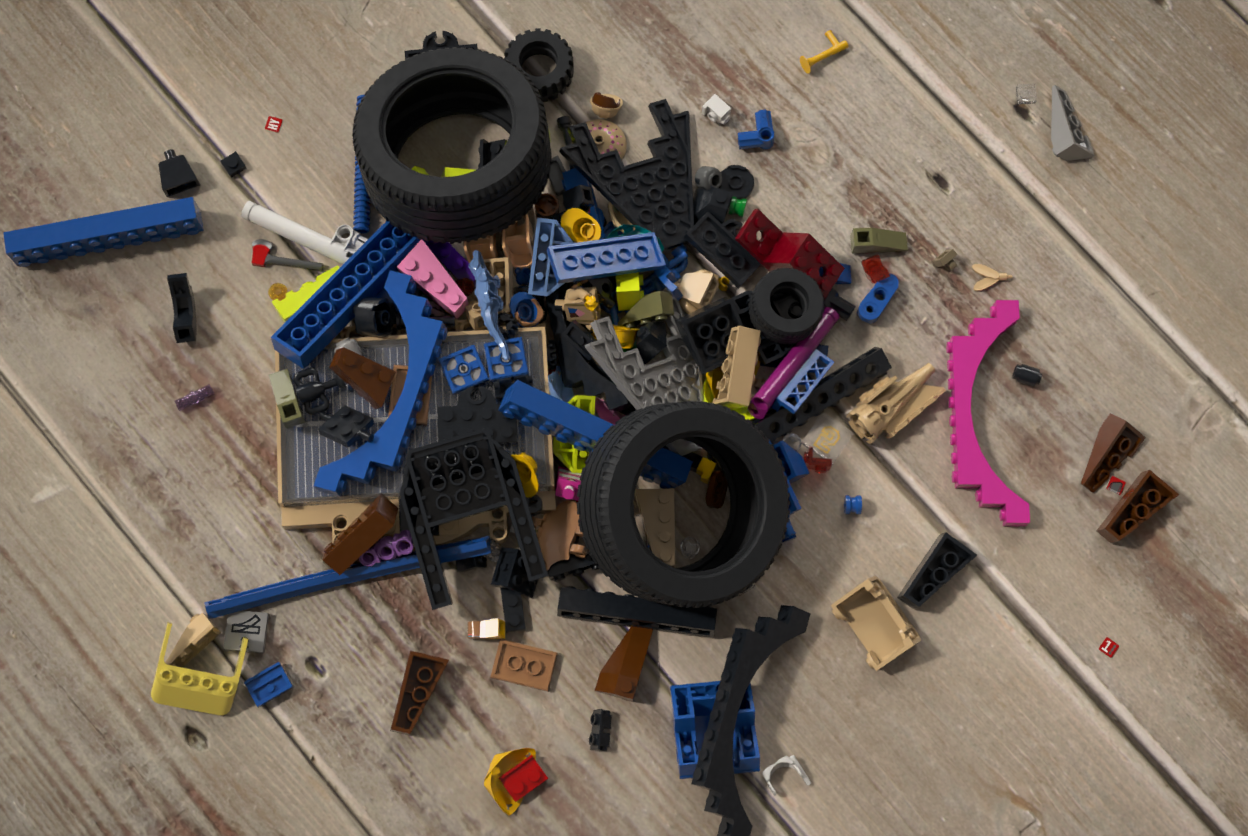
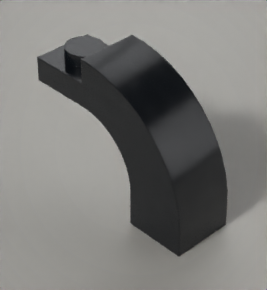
[167,273,197,343]

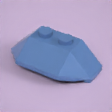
[528,218,573,296]

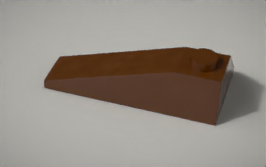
[1081,413,1146,493]

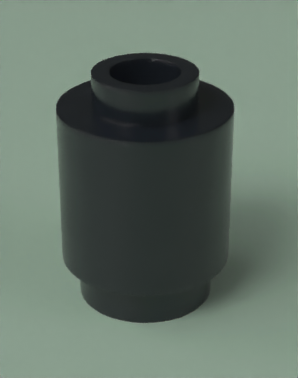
[1012,364,1042,387]

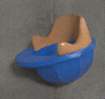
[509,292,544,328]

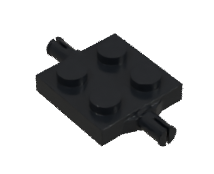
[318,405,375,448]

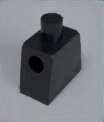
[158,149,200,197]

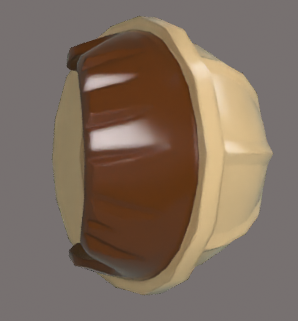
[590,92,623,119]

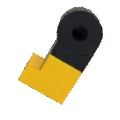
[682,452,716,484]

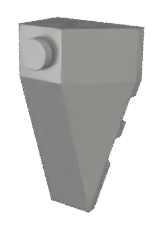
[1051,85,1095,161]

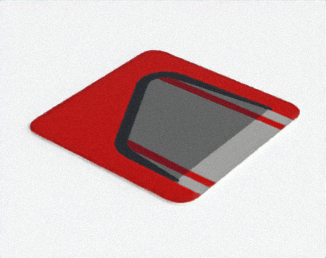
[1107,476,1126,495]

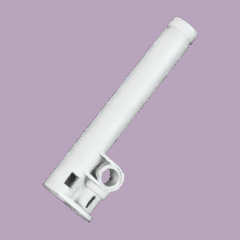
[241,201,368,264]

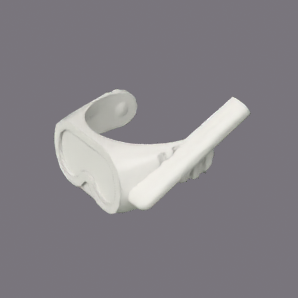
[762,755,811,796]

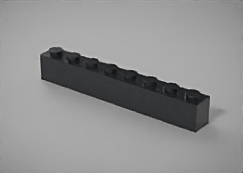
[557,586,717,638]

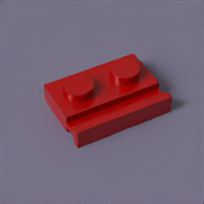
[499,754,548,803]

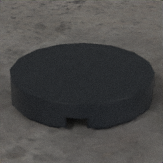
[719,165,754,200]

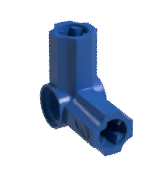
[738,109,774,150]

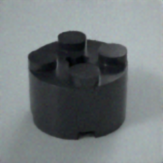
[353,297,397,337]

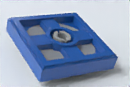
[484,337,529,382]
[438,345,489,395]

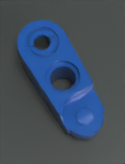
[857,274,899,324]

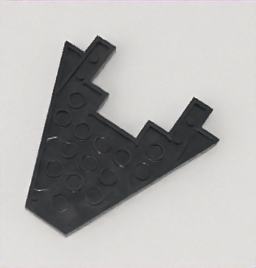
[559,99,694,251]

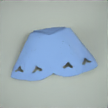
[548,366,574,403]

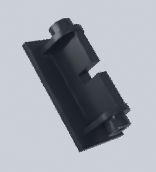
[493,374,534,399]
[589,709,612,751]

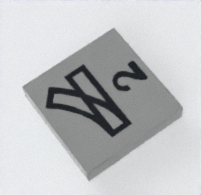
[223,611,269,653]

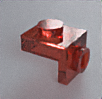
[803,446,832,473]

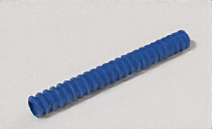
[353,95,370,234]

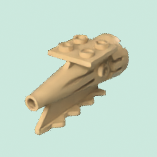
[846,363,946,444]

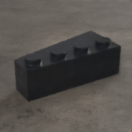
[897,532,977,609]

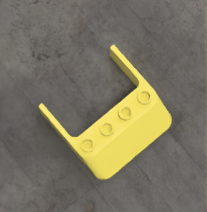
[151,622,248,715]

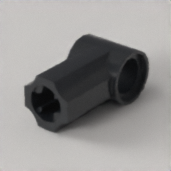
[824,288,856,321]

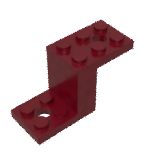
[735,209,845,298]

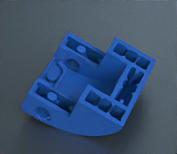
[670,681,760,779]

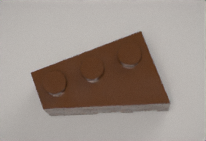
[329,347,396,409]

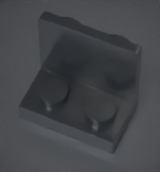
[491,547,538,598]

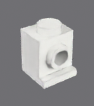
[701,94,731,125]

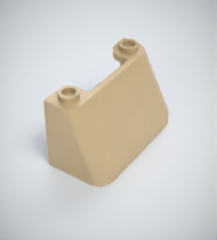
[831,576,921,671]

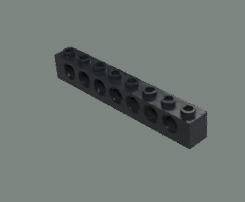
[752,347,892,444]

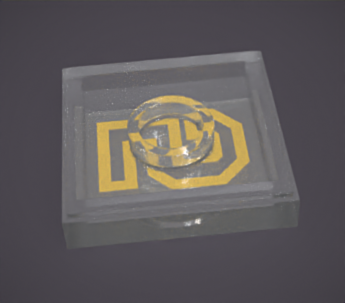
[801,412,855,465]

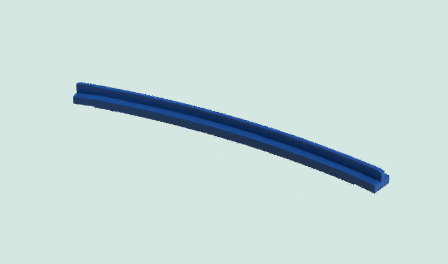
[204,535,492,619]

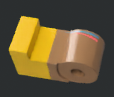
[468,619,505,640]

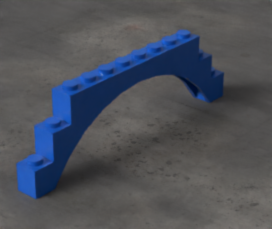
[313,270,447,497]

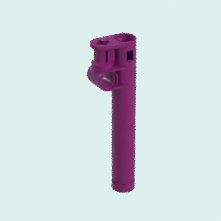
[748,307,839,419]

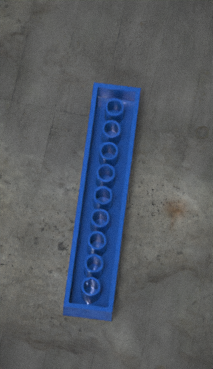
[3,197,204,267]
[271,221,428,369]
[498,380,693,489]

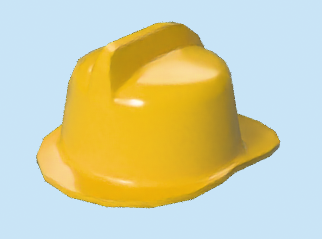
[561,208,601,243]
[612,324,639,348]
[510,452,539,497]

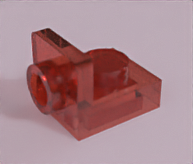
[861,254,890,284]

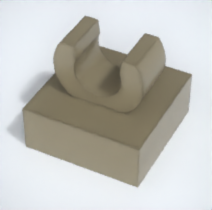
[932,249,957,271]

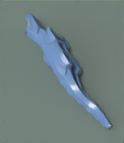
[468,250,509,360]

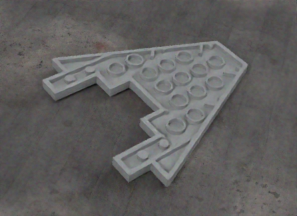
[585,296,704,456]

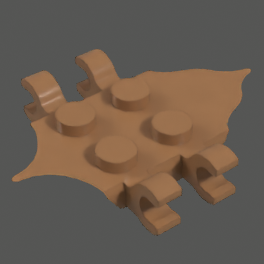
[531,499,588,571]

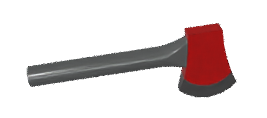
[252,239,323,271]

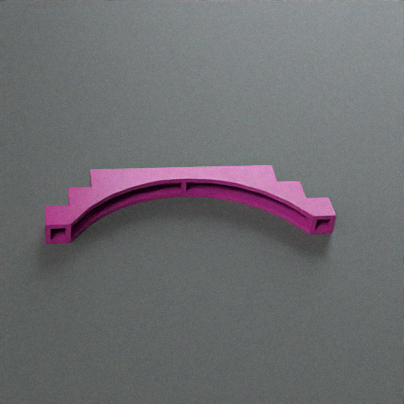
[946,300,1030,527]

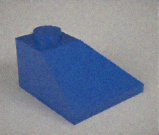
[773,441,810,484]

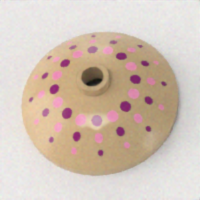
[572,119,627,160]

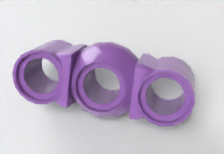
[359,530,414,566]

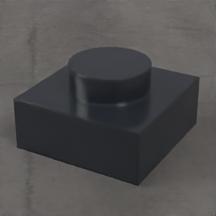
[220,151,247,178]

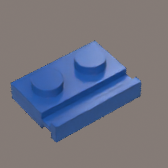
[244,662,293,708]

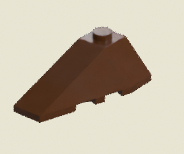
[595,626,653,702]

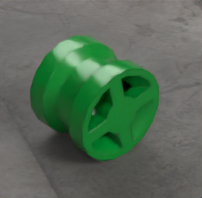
[728,196,747,218]

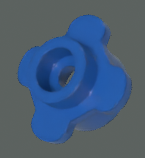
[515,267,531,286]

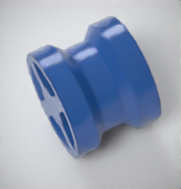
[844,495,862,515]

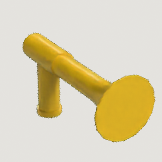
[800,30,849,74]

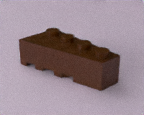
[1096,470,1179,543]
[322,493,399,575]
[390,651,449,736]

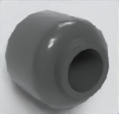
[695,166,722,190]

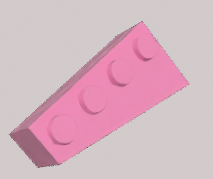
[397,240,469,319]

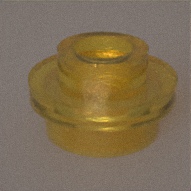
[268,283,288,301]

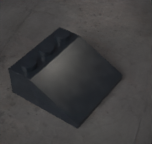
[675,297,744,374]

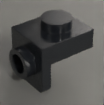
[455,555,487,572]

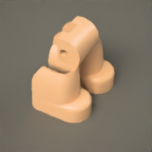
[464,213,534,268]

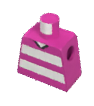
[555,466,581,501]

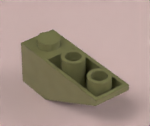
[850,228,908,254]
[617,291,674,329]
[269,368,305,429]

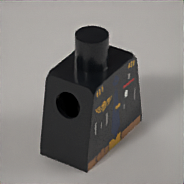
[570,277,617,309]

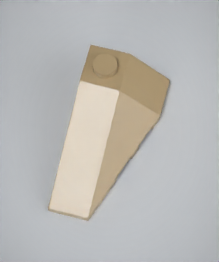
[165,612,222,667]

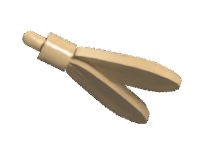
[972,264,1012,291]

